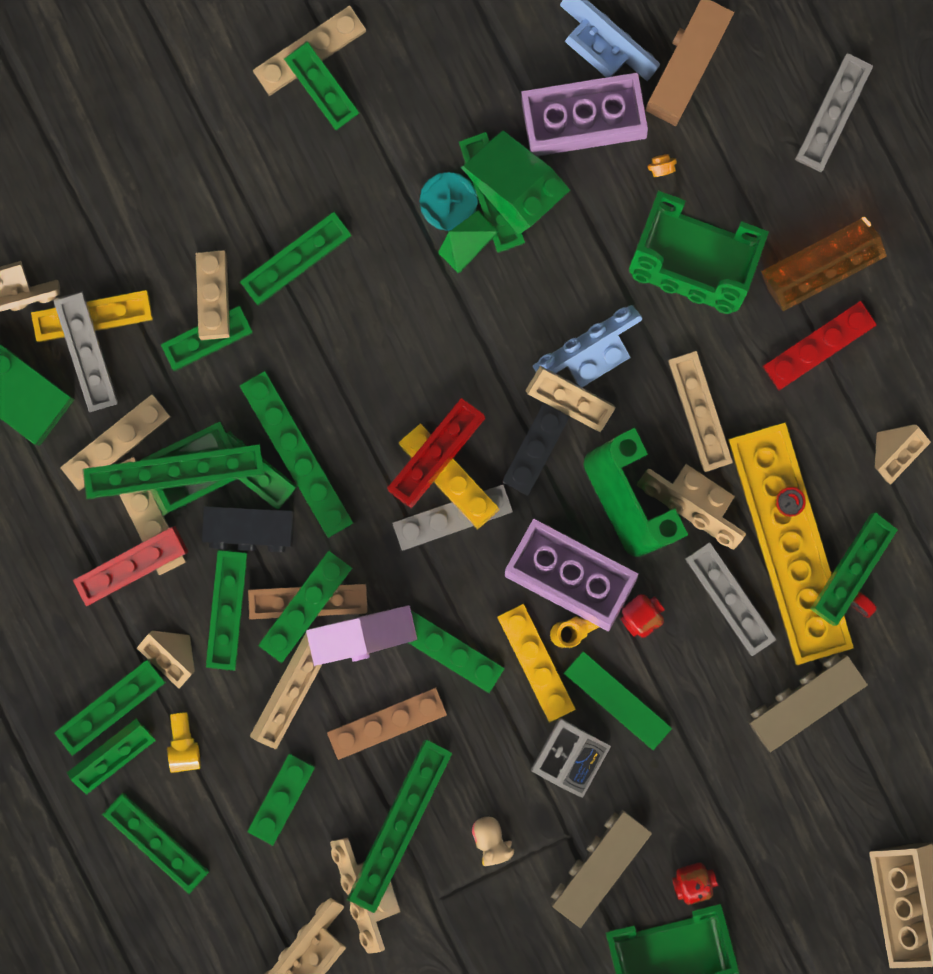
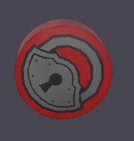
[775,487,806,517]
[851,592,877,618]

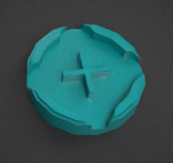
[419,172,478,231]

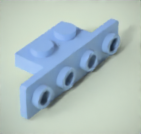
[560,0,660,81]
[533,305,642,387]

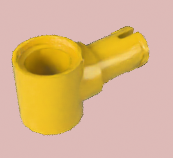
[550,616,599,648]
[167,713,201,773]

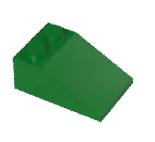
[461,130,570,235]
[140,422,238,516]

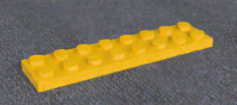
[728,423,854,665]

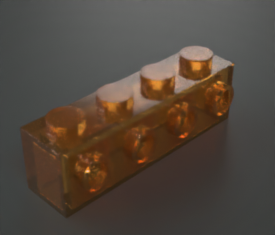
[761,217,887,311]

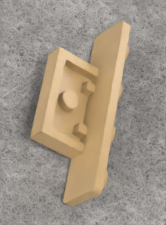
[0,261,60,312]
[637,464,746,550]
[330,838,400,953]
[265,898,346,974]

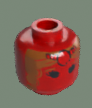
[620,594,665,638]
[672,862,718,905]

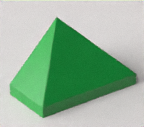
[438,211,499,273]

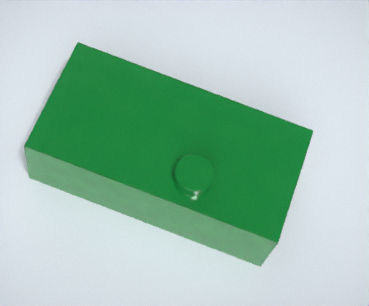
[0,343,75,446]

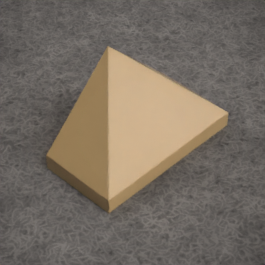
[875,425,931,485]
[137,631,195,688]

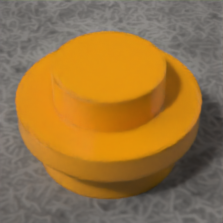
[648,154,677,177]

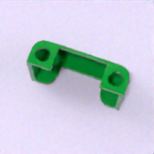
[629,190,769,314]
[583,428,688,557]
[606,904,739,974]

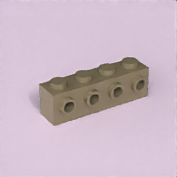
[748,654,868,753]
[551,810,652,928]

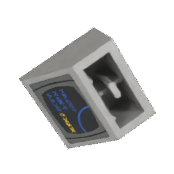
[531,718,611,798]

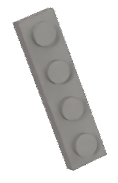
[795,53,873,172]
[54,291,118,412]
[392,485,513,551]
[685,542,776,656]

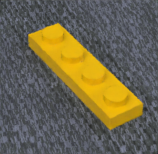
[31,290,153,342]
[399,423,499,530]
[497,604,576,723]

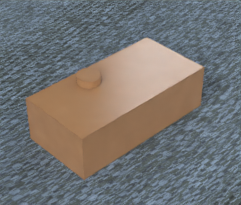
[645,0,734,126]

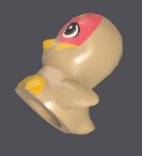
[472,816,514,866]

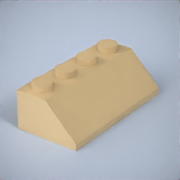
[869,842,933,968]

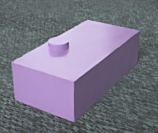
[521,73,648,156]
[505,519,638,632]
[306,605,418,666]

